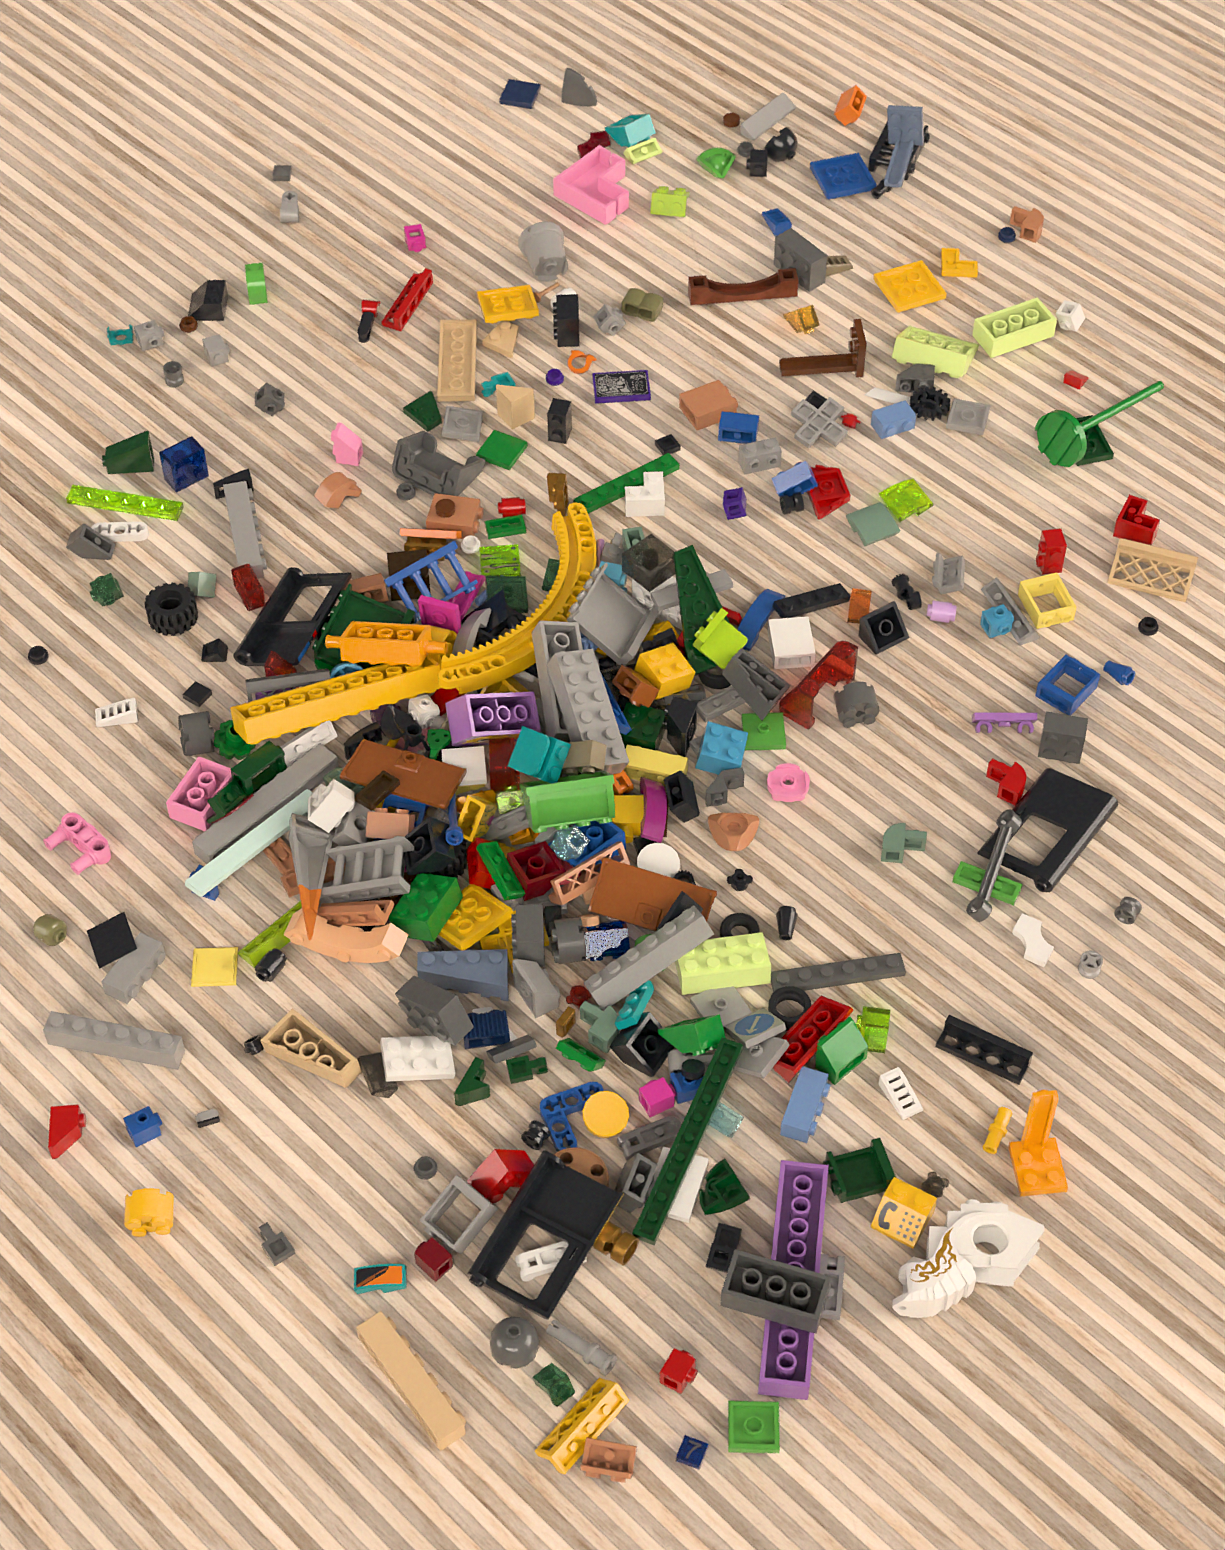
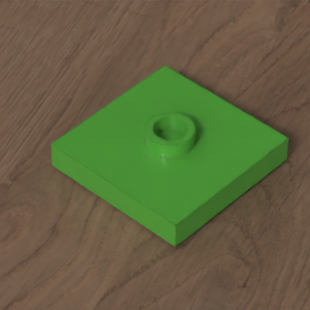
[741,712,786,751]
[728,1401,780,1453]

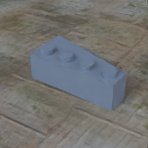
[417,949,509,1002]

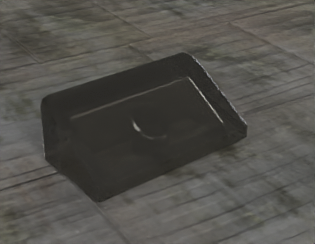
[357,1052,398,1098]

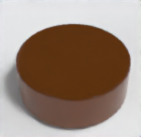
[723,113,740,128]
[435,499,455,518]

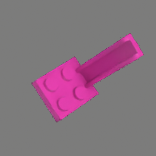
[418,571,486,634]

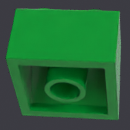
[658,1014,726,1056]

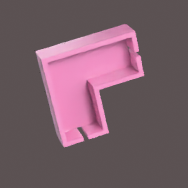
[553,145,629,225]

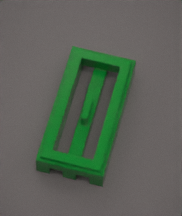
[484,515,526,539]

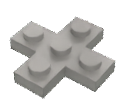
[791,397,848,448]

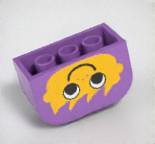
[445,692,541,747]

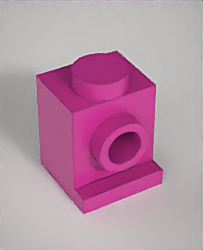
[404,224,426,252]

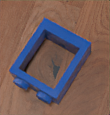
[1036,655,1100,716]

